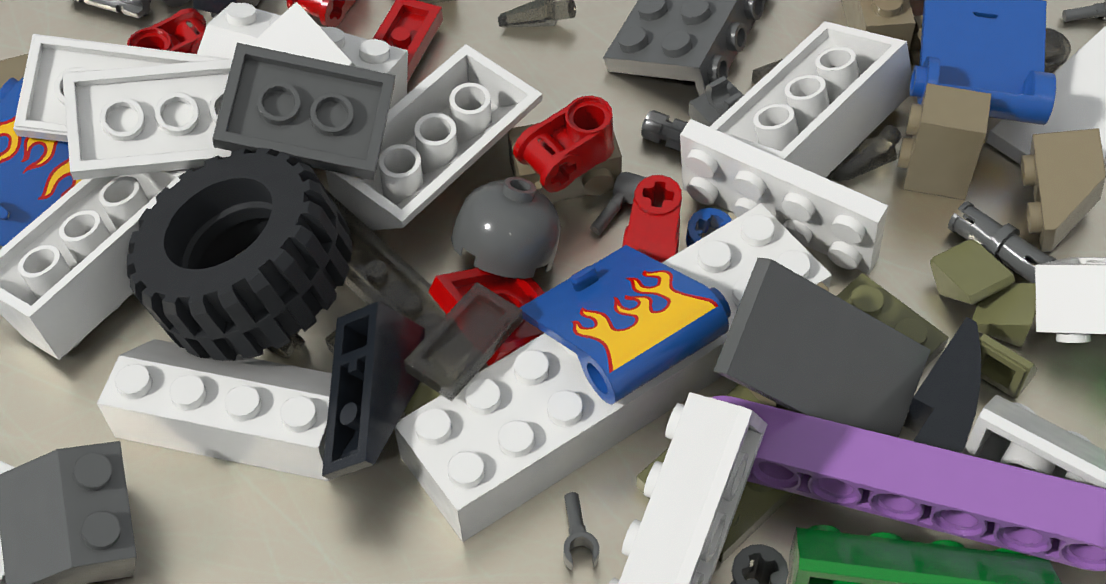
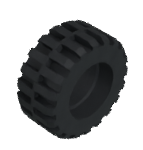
[126,148,352,361]

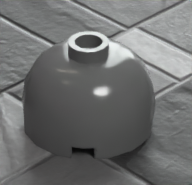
[451,177,561,279]

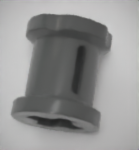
[730,544,789,584]

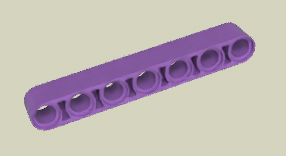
[712,395,1106,571]

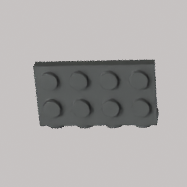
[603,0,767,96]

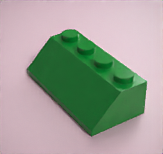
[788,525,1062,584]

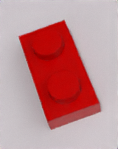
[373,0,443,83]

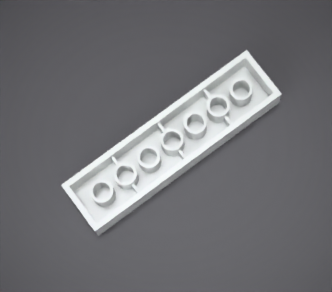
[394,203,832,542]

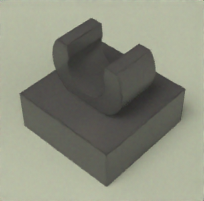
[688,76,744,127]

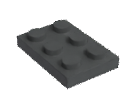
[212,42,396,180]

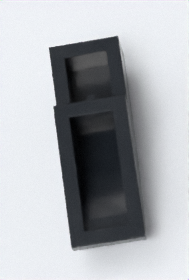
[903,317,981,453]

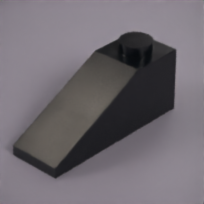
[322,301,425,480]

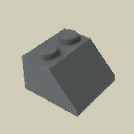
[0,441,137,584]

